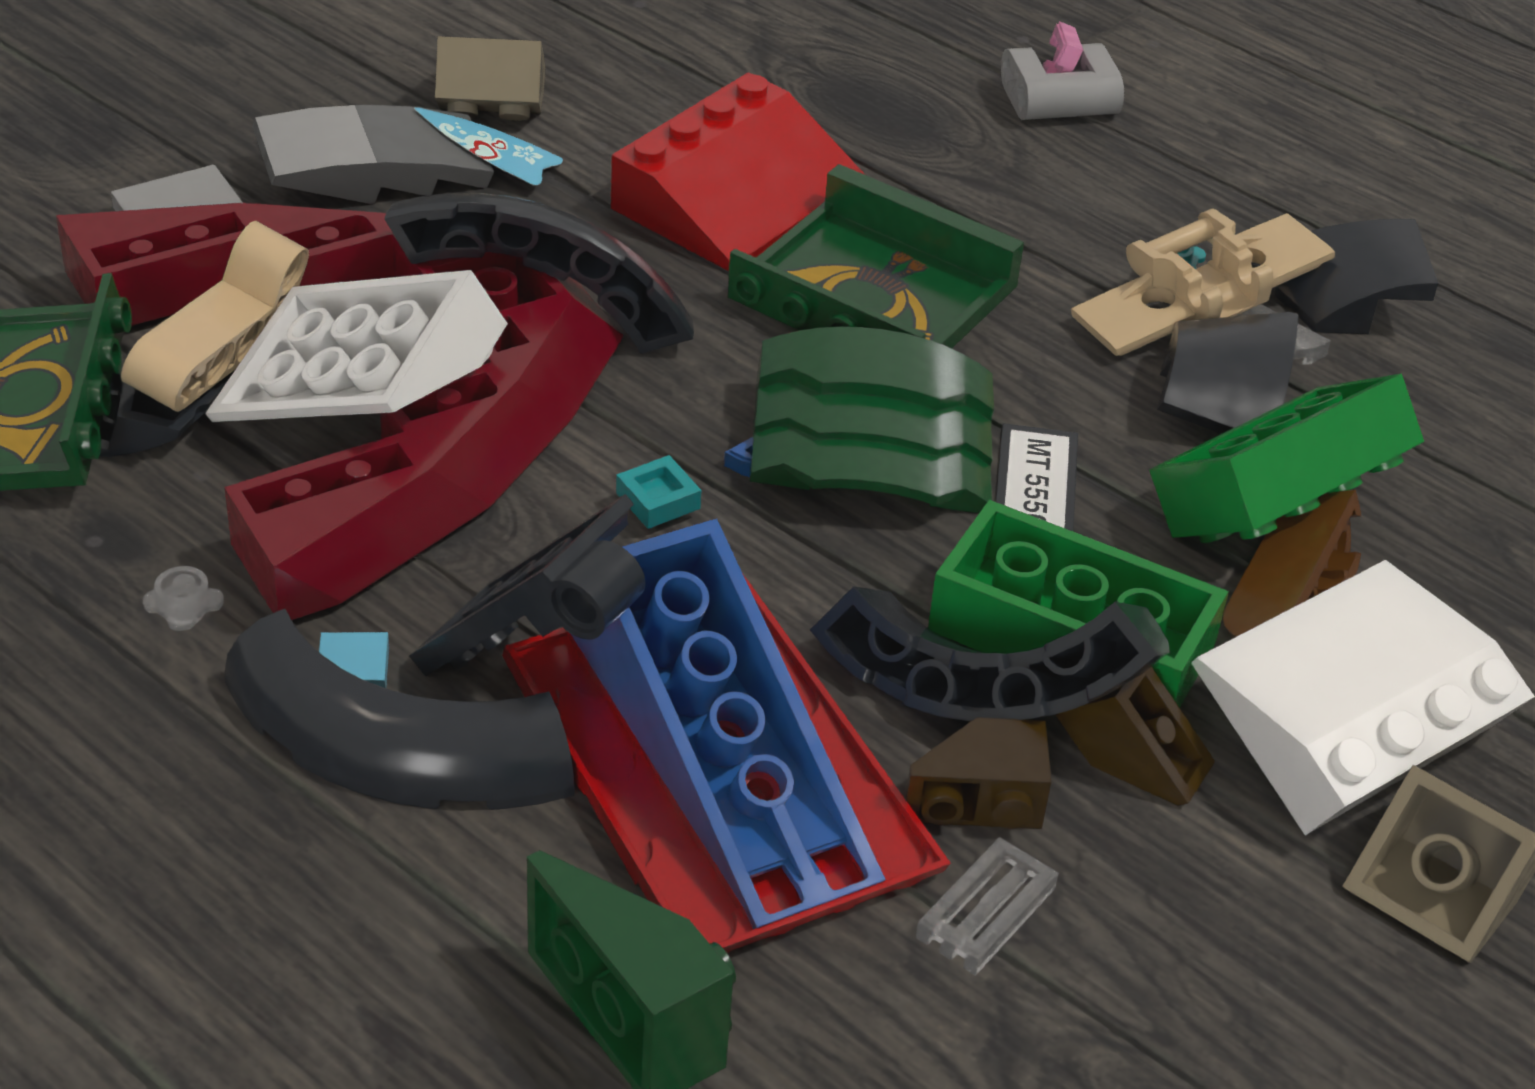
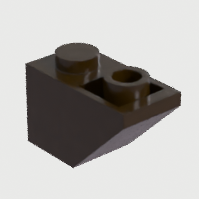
[905,717,1051,829]

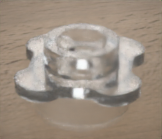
[143,566,224,631]

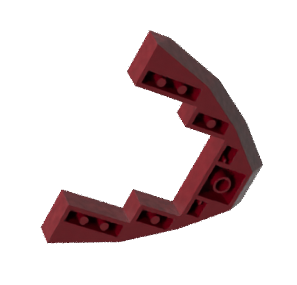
[56,203,624,620]

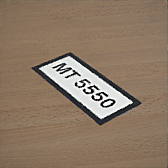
[996,423,1078,531]

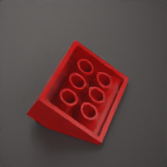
[611,72,865,271]

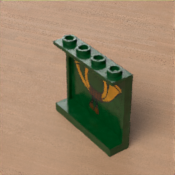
[727,164,1024,349]
[0,273,132,491]

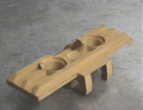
[1071,209,1335,356]

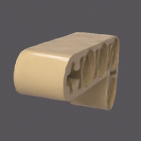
[121,221,309,412]

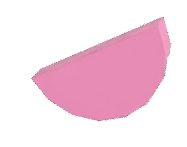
[1043,21,1083,74]

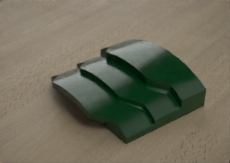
[749,327,994,513]

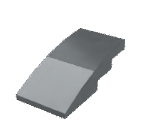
[252,105,494,205]

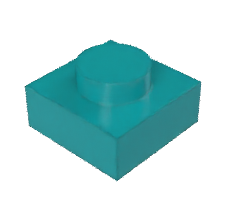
[616,455,702,529]

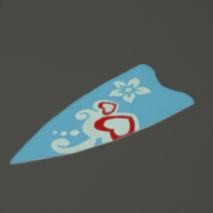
[414,107,563,185]

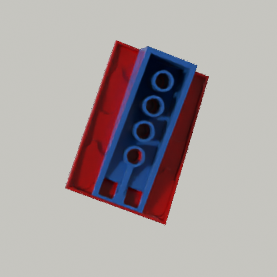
[502,519,951,953]

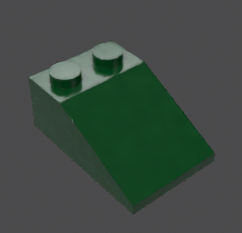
[527,850,736,1089]

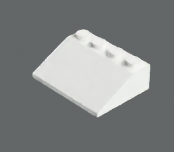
[205,270,508,422]
[1191,560,1535,835]

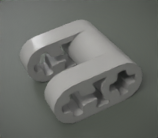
[1001,43,1124,120]

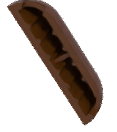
[1223,490,1361,639]

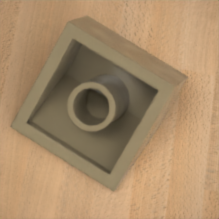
[435,36,546,121]
[1342,765,1535,963]

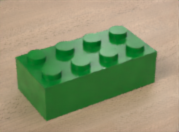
[1149,373,1424,543]
[928,499,1229,708]

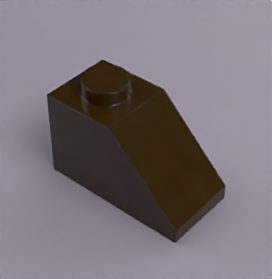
[1055,667,1215,806]

